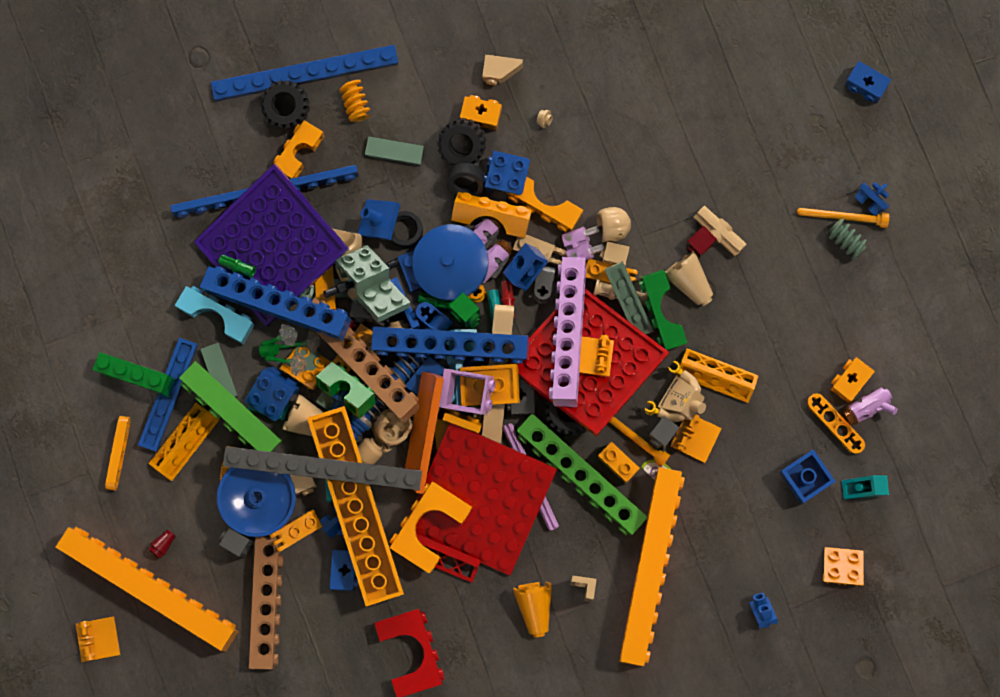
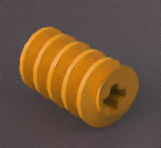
[339,80,372,122]

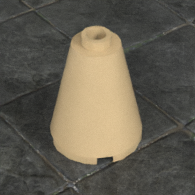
[665,252,713,306]
[283,395,324,437]

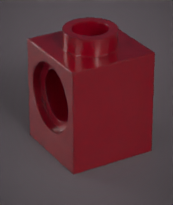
[686,226,717,258]

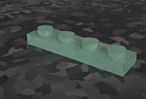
[605,261,654,334]

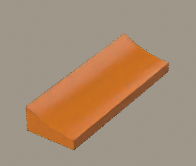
[405,371,444,494]

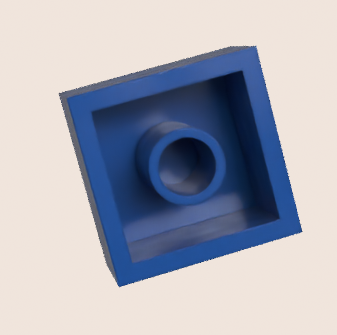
[779,449,836,505]

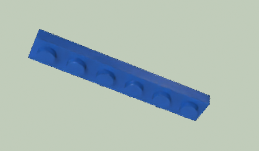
[138,337,198,452]

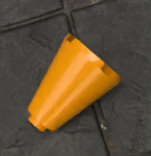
[513,582,552,637]

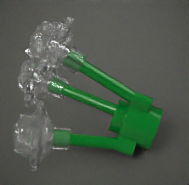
[259,324,321,376]

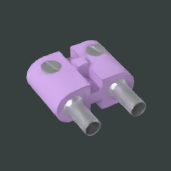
[562,226,604,260]

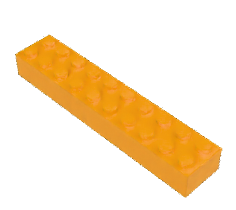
[307,406,404,606]
[619,467,685,667]
[56,527,239,651]

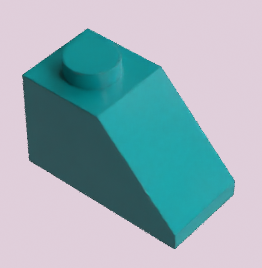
[842,475,889,500]

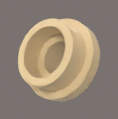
[537,110,553,128]

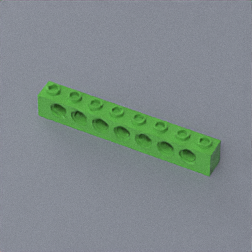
[517,414,648,536]

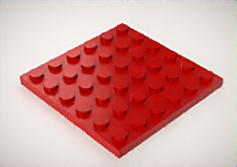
[506,289,669,437]
[409,423,557,576]

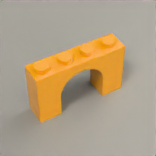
[389,481,473,574]

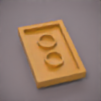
[460,364,520,406]

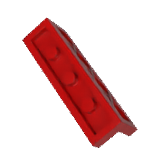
[416,534,481,583]

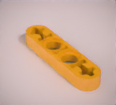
[807,393,865,454]
[105,416,131,491]

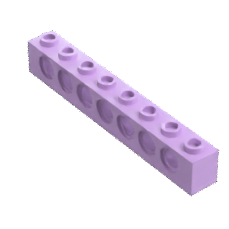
[549,257,587,407]

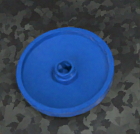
[412,224,489,301]
[217,467,296,537]

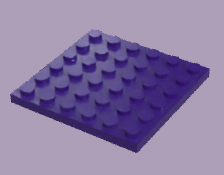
[194,164,349,326]

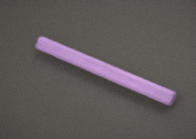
[502,423,559,531]

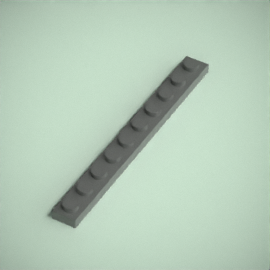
[223,447,422,491]

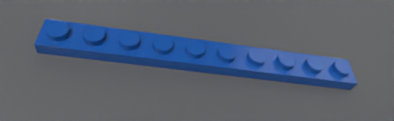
[211,45,399,102]
[170,165,359,218]

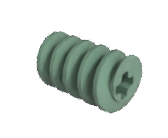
[826,218,867,260]

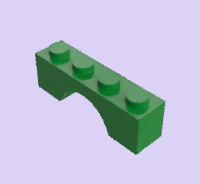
[639,269,687,350]
[92,352,175,397]

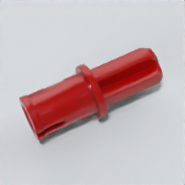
[501,280,516,318]

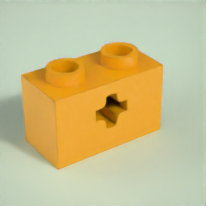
[460,95,502,131]
[830,357,875,404]
[597,441,640,484]

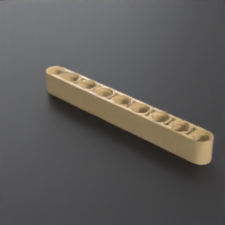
[482,304,514,443]

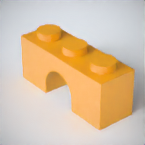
[273,120,325,179]

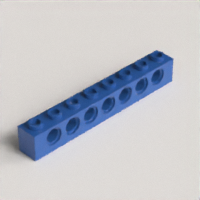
[200,266,351,341]
[371,327,529,364]

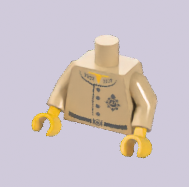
[645,361,706,423]

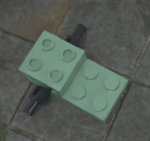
[323,245,410,322]

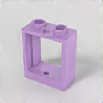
[439,368,496,415]

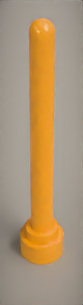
[797,208,889,228]
[609,417,671,468]

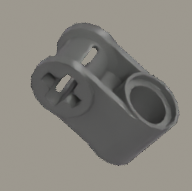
[534,267,555,304]

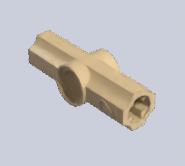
[693,206,746,256]

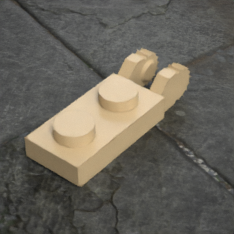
[513,235,567,267]

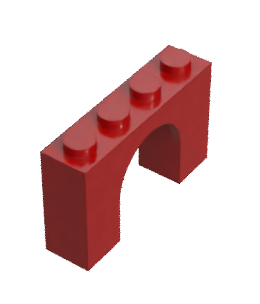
[374,609,445,697]

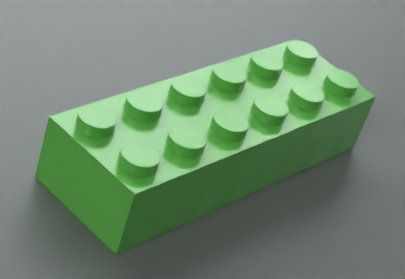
[179,361,282,452]

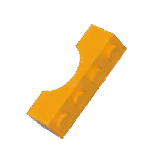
[506,177,583,233]
[451,192,532,238]

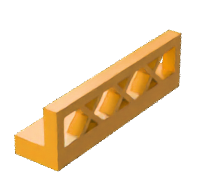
[676,348,758,403]
[148,403,219,481]

